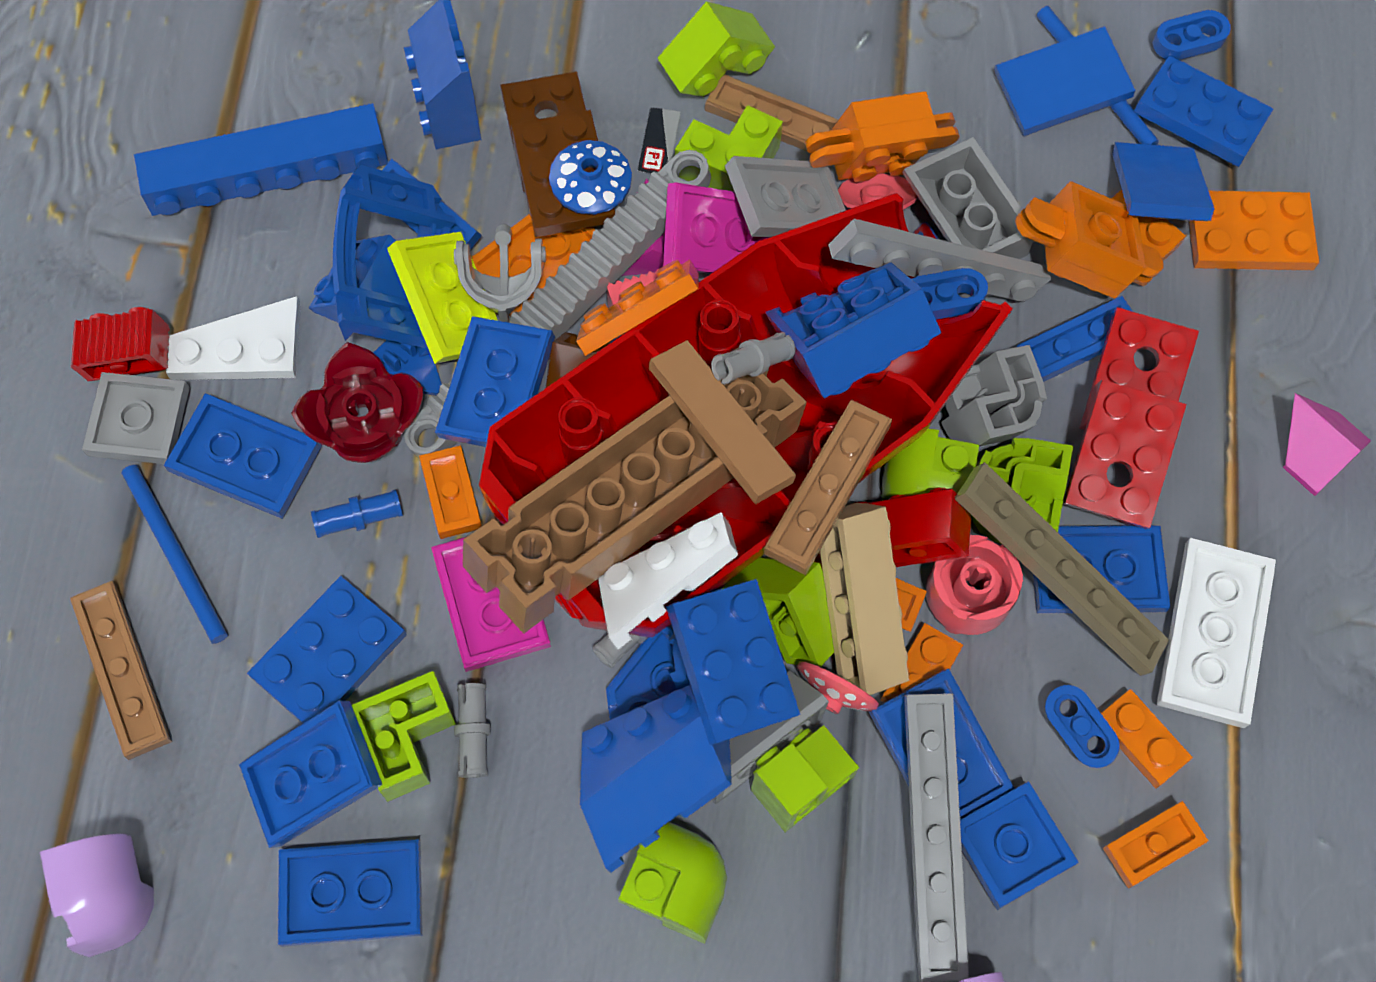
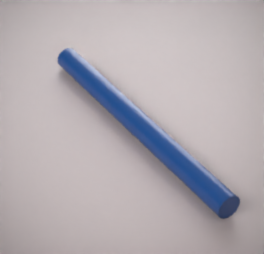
[1037,6,1159,145]
[121,465,228,644]

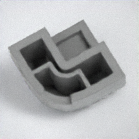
[941,345,1047,447]

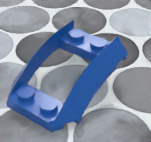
[333,164,455,357]

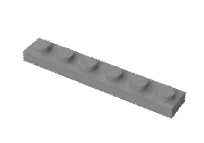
[828,219,1051,302]
[904,694,969,982]

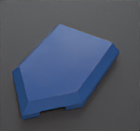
[606,626,678,720]

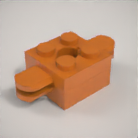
[805,91,960,182]
[1015,181,1164,299]

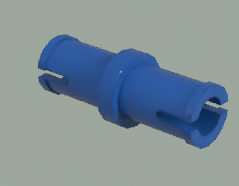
[311,490,403,538]

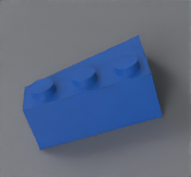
[403,0,482,150]
[765,262,941,398]
[580,684,732,873]

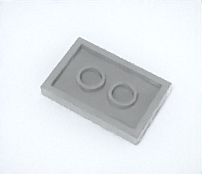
[725,156,846,237]

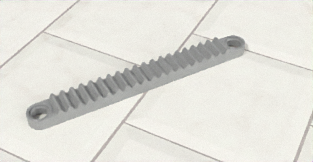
[404,150,711,458]

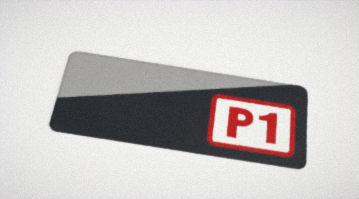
[638,107,680,173]

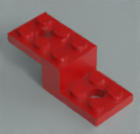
[1063,307,1199,529]

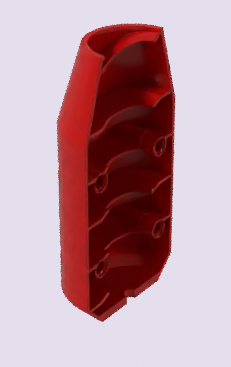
[479,192,1013,638]

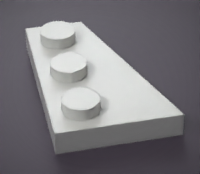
[166,296,300,380]
[598,512,738,650]

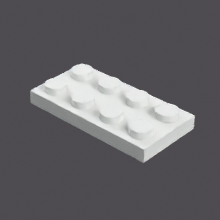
[1157,538,1276,728]

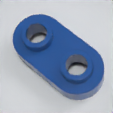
[1153,10,1230,60]
[912,268,988,319]
[1045,685,1120,768]

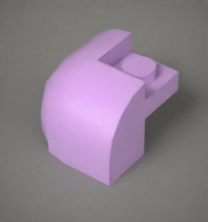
[40,834,154,957]

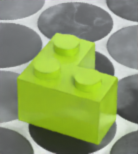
[657,1,776,97]
[675,105,783,192]
[722,558,834,667]
[352,671,456,802]
[751,725,859,833]

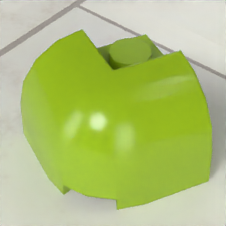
[881,429,979,501]
[972,438,1073,544]
[618,822,727,944]

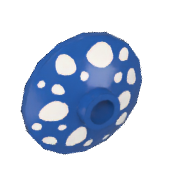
[549,140,632,215]

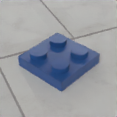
[960,781,1079,910]

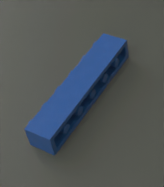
[134,103,388,216]

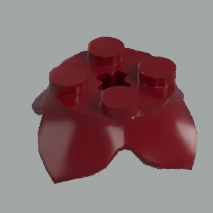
[291,342,423,463]

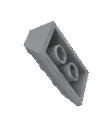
[903,137,1033,259]
[712,671,829,805]

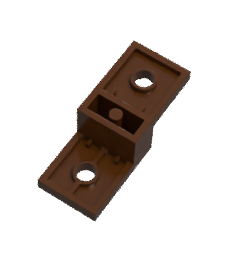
[500,71,615,237]

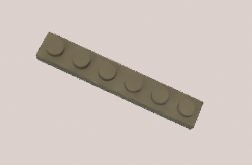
[954,463,1169,676]

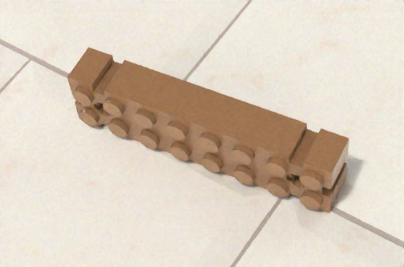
[463,347,807,634]

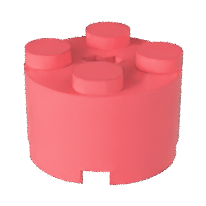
[926,535,1023,635]

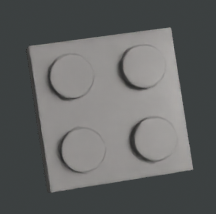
[82,372,189,464]

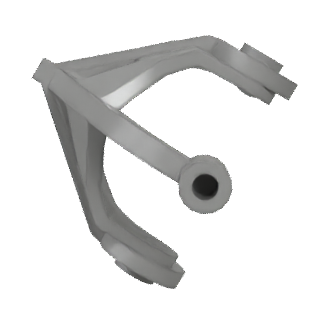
[454,224,546,322]

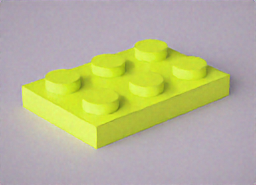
[387,232,498,364]

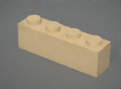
[820,502,909,695]

